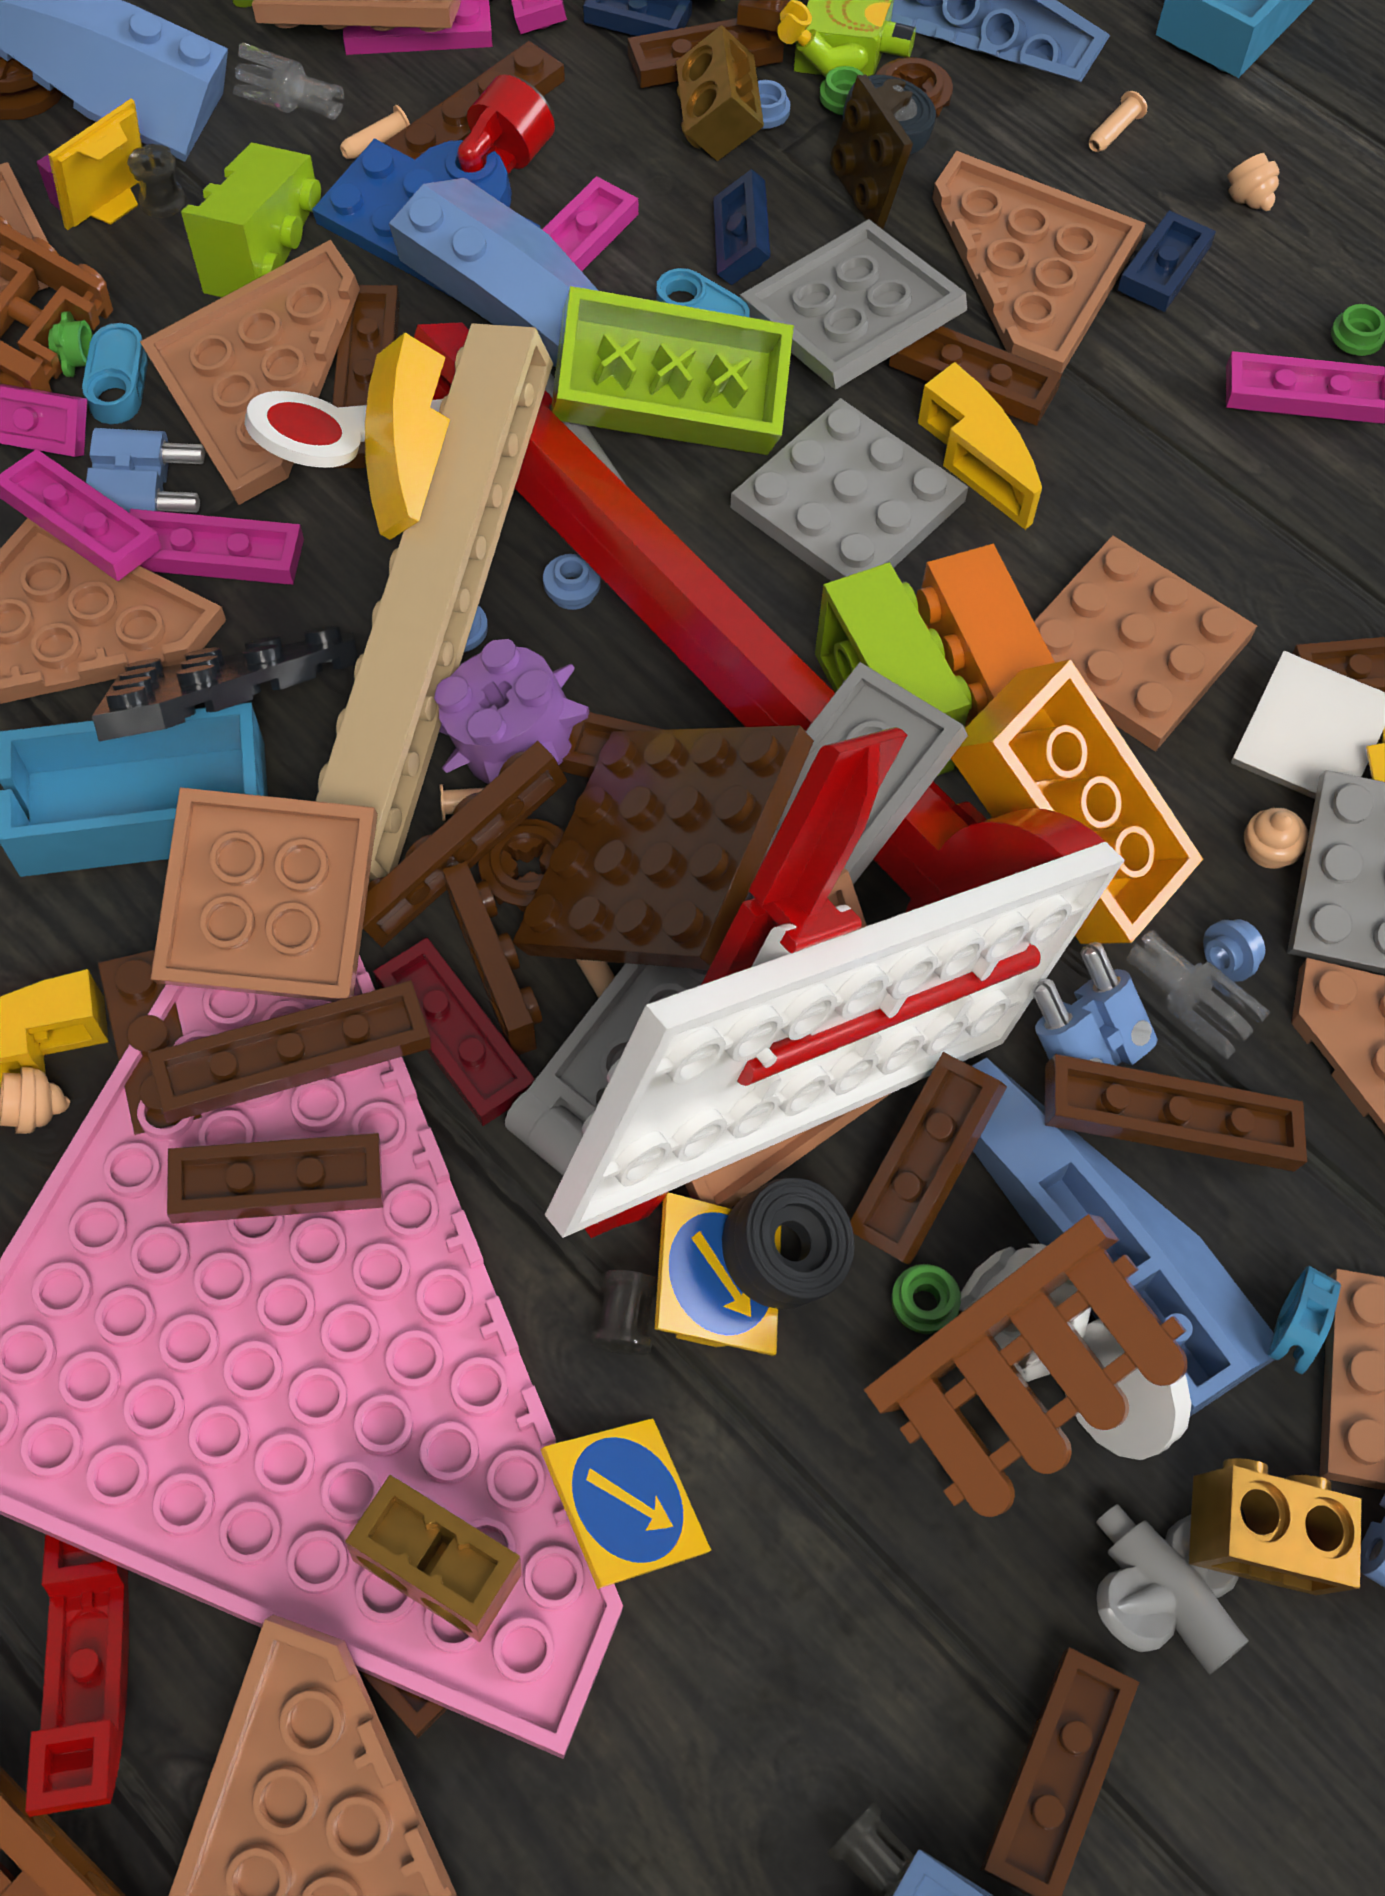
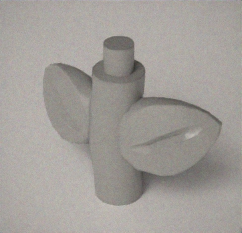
[1096,1504,1249,1675]

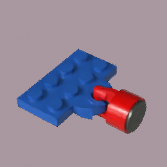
[312,74,555,300]

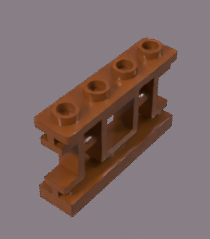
[0,216,113,392]

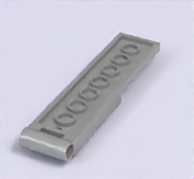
[505,662,968,1176]

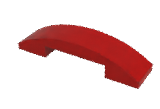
[25,1534,129,1817]

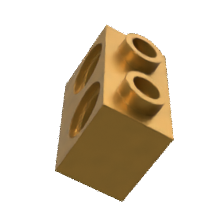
[676,25,764,161]
[1189,1458,1361,1595]
[345,1475,522,1642]

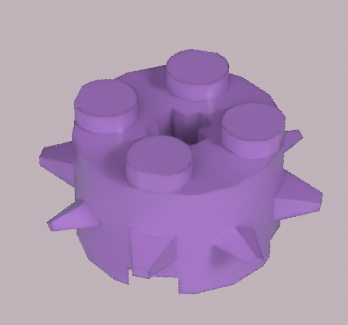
[434,639,589,784]

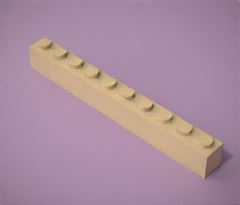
[316,323,553,883]

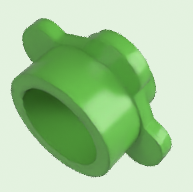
[48,311,93,377]

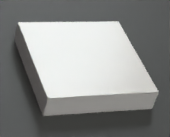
[1231,651,1385,799]

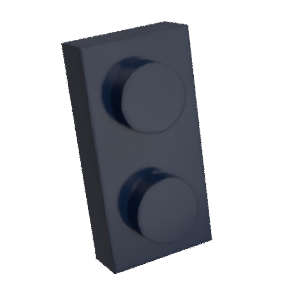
[583,0,692,36]
[713,169,771,285]
[1118,210,1216,312]

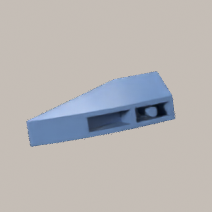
[972,1057,1274,1416]

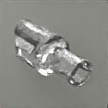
[233,42,344,119]
[1127,930,1271,1060]

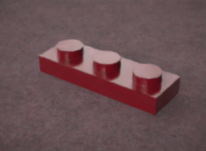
[373,938,535,1126]

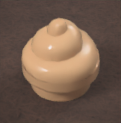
[1227,153,1279,211]
[1244,808,1308,869]
[0,1067,71,1134]

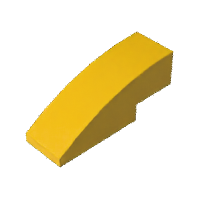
[365,333,450,540]
[918,362,1042,530]
[0,969,109,1087]

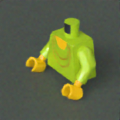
[777,0,916,77]

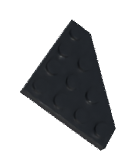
[92,625,359,742]

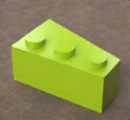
[181,142,321,297]

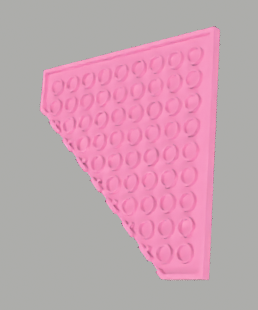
[0,955,623,1759]

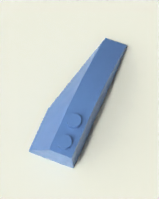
[0,0,228,162]
[891,0,1110,82]
[389,178,599,367]

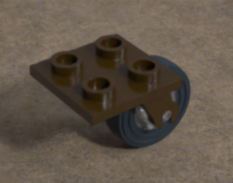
[830,75,936,230]

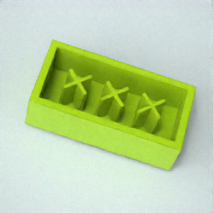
[551,286,794,455]

